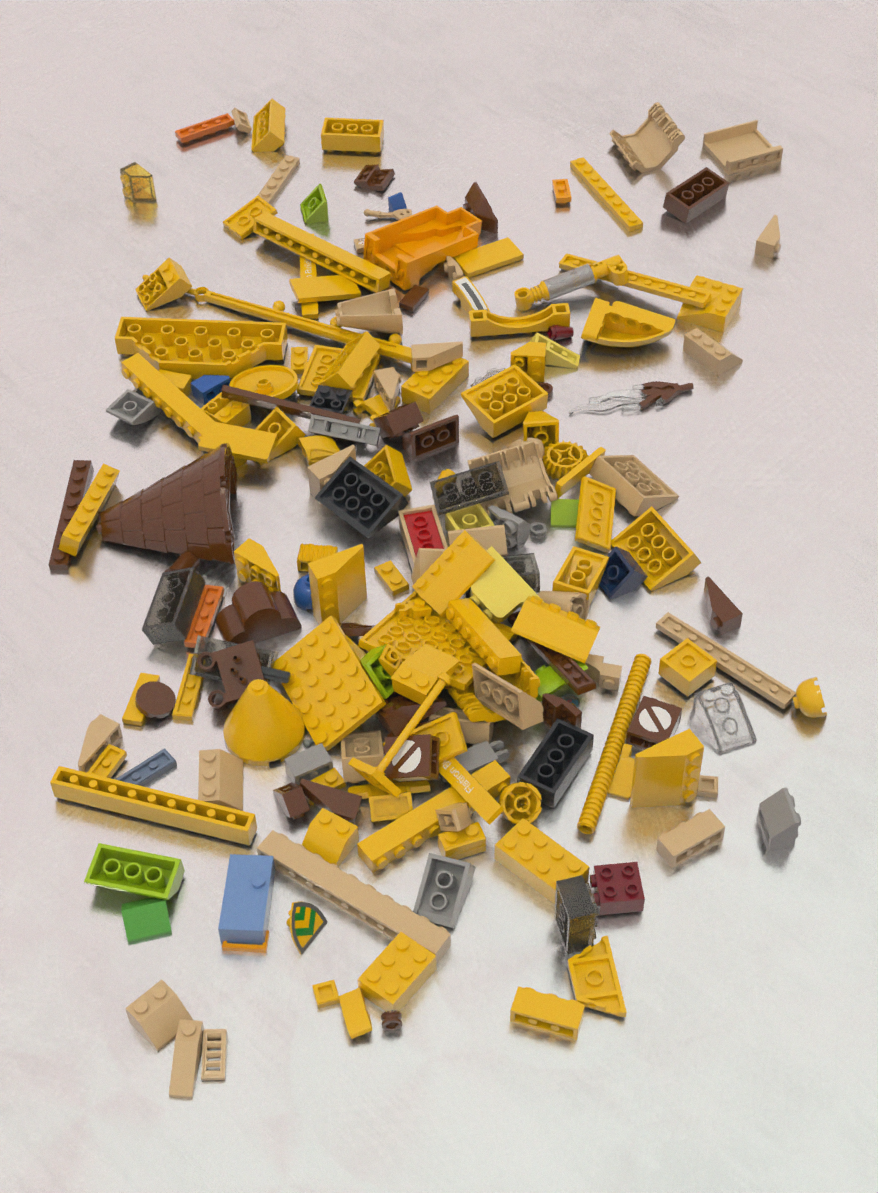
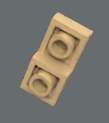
[444,256,463,281]

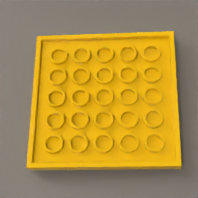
[358,591,518,691]

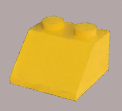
[302,808,359,867]

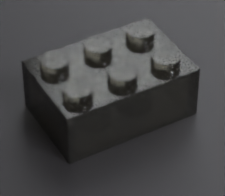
[554,875,599,955]

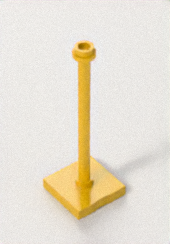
[348,672,452,798]

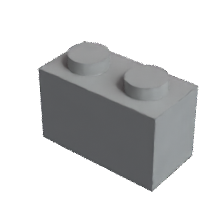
[284,743,333,786]

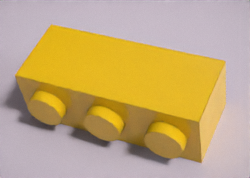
[510,986,585,1040]

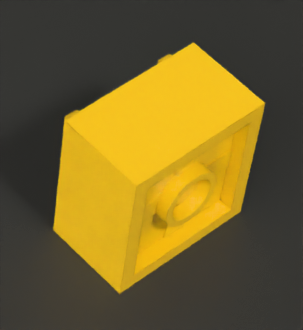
[658,638,717,697]

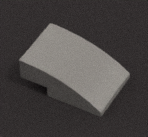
[105,388,163,425]

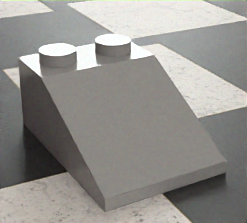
[413,853,476,928]

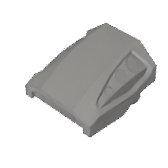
[488,505,530,550]

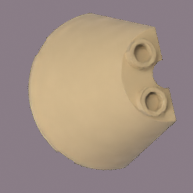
[335,289,403,335]

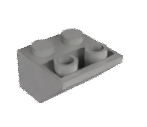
[757,787,801,851]

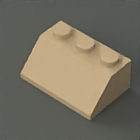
[683,328,743,376]
[448,525,508,562]
[198,749,243,811]

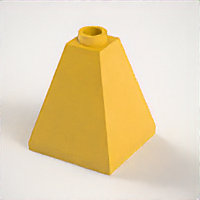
[523,411,559,449]

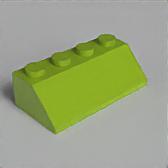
[84,843,185,900]

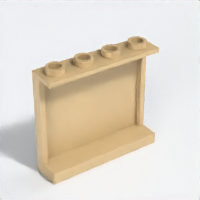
[703,120,783,175]

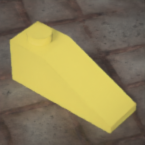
[530,333,580,369]

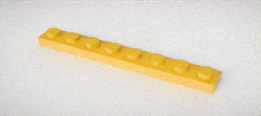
[570,157,643,232]

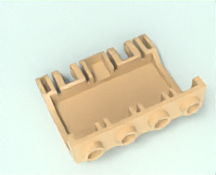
[609,102,685,173]
[467,440,558,516]

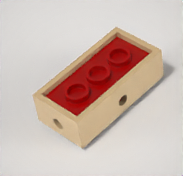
[398,505,448,571]

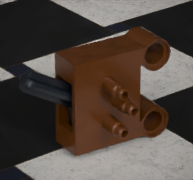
[197,640,290,710]

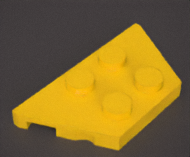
[567,935,627,1017]

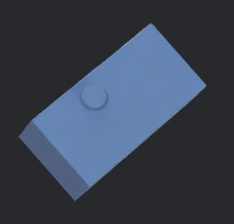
[218,854,276,945]

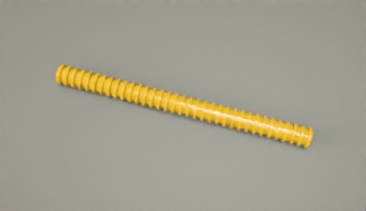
[577,654,652,834]

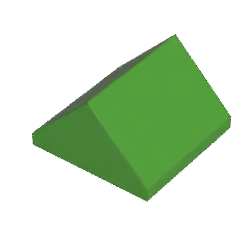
[121,897,172,943]

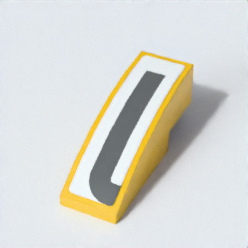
[452,276,490,313]

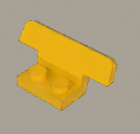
[348,780,431,822]

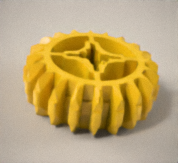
[542,440,588,481]

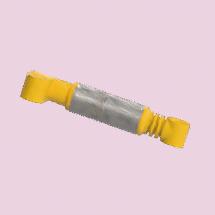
[514,255,629,311]

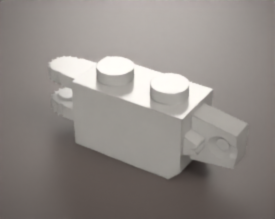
[439,740,510,782]

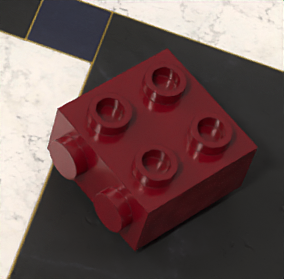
[590,862,645,915]

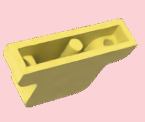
[470,546,544,623]

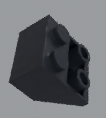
[309,385,353,416]

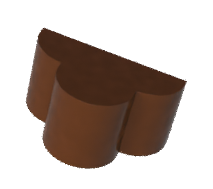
[216,581,302,648]

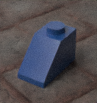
[190,375,231,405]

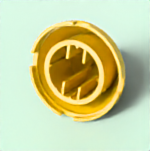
[223,679,305,766]

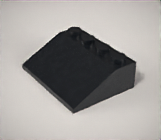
[315,456,409,538]

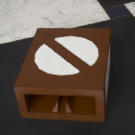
[626,696,682,750]
[383,734,440,783]

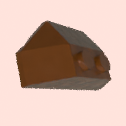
[463,182,498,233]

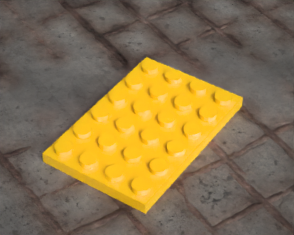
[271,615,386,752]

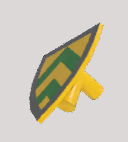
[286,901,328,954]

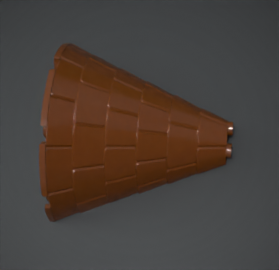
[97,443,237,564]

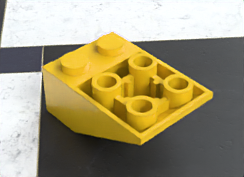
[135,258,192,311]
[234,538,281,592]

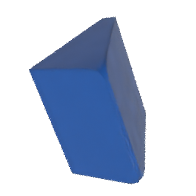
[388,192,407,212]

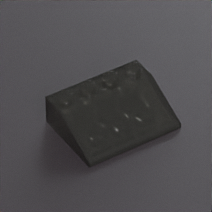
[430,461,509,516]

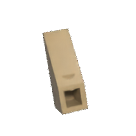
[411,341,463,372]

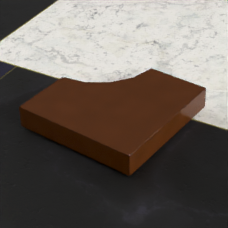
[339,623,375,636]

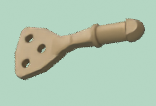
[364,209,412,220]

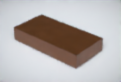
[399,285,429,312]

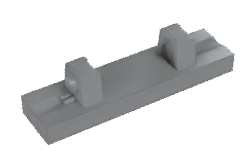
[308,414,381,446]

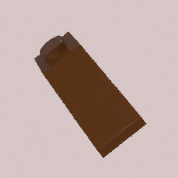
[704,576,743,635]
[300,778,362,824]

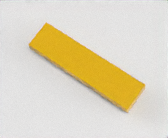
[555,447,606,499]
[172,653,209,721]

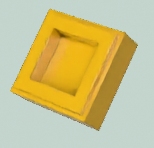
[312,980,340,1009]

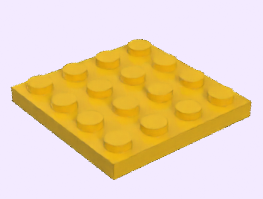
[297,345,380,402]

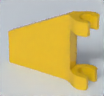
[353,394,401,427]
[608,743,635,800]

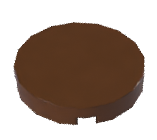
[135,681,176,718]

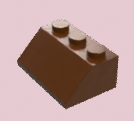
[402,414,459,460]

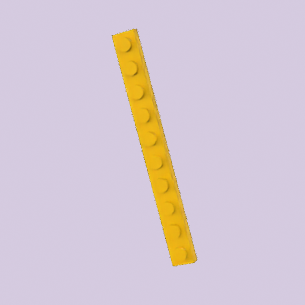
[559,253,711,308]

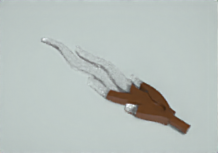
[569,381,694,415]

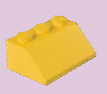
[364,445,412,497]

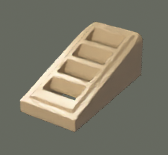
[201,1029,228,1081]

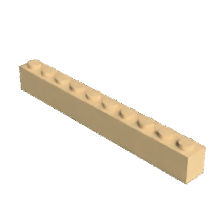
[257,830,451,964]

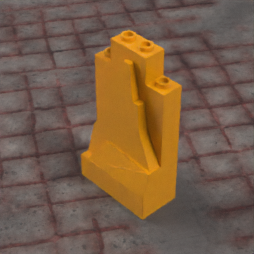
[363,205,482,291]

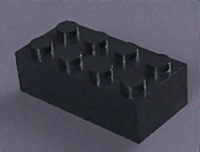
[517,718,594,808]

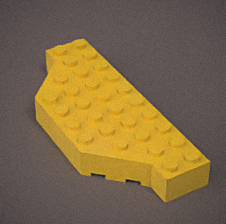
[115,317,288,379]

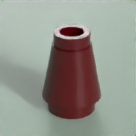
[548,324,574,341]

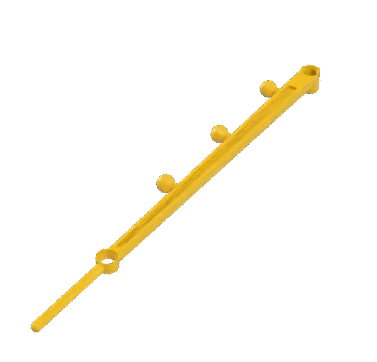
[142,275,416,372]

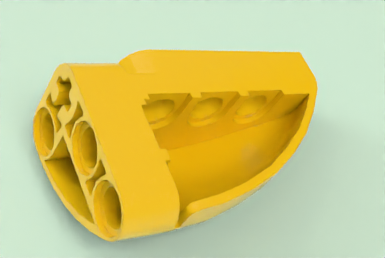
[581,298,676,347]

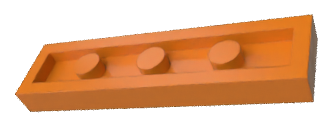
[175,113,235,143]
[184,584,224,649]

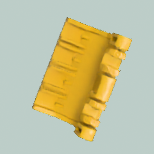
[444,657,540,723]

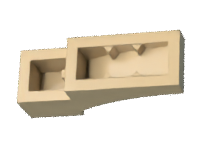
[585,654,622,691]

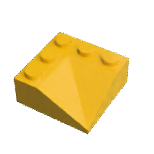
[677,275,743,333]

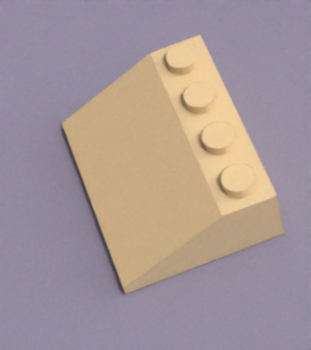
[589,455,679,517]

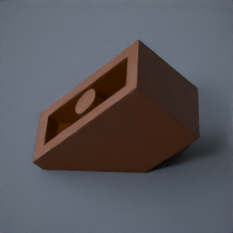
[273,782,310,819]

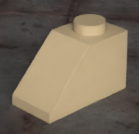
[435,803,472,831]

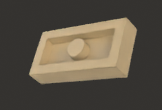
[231,107,252,134]

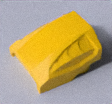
[297,435,340,466]

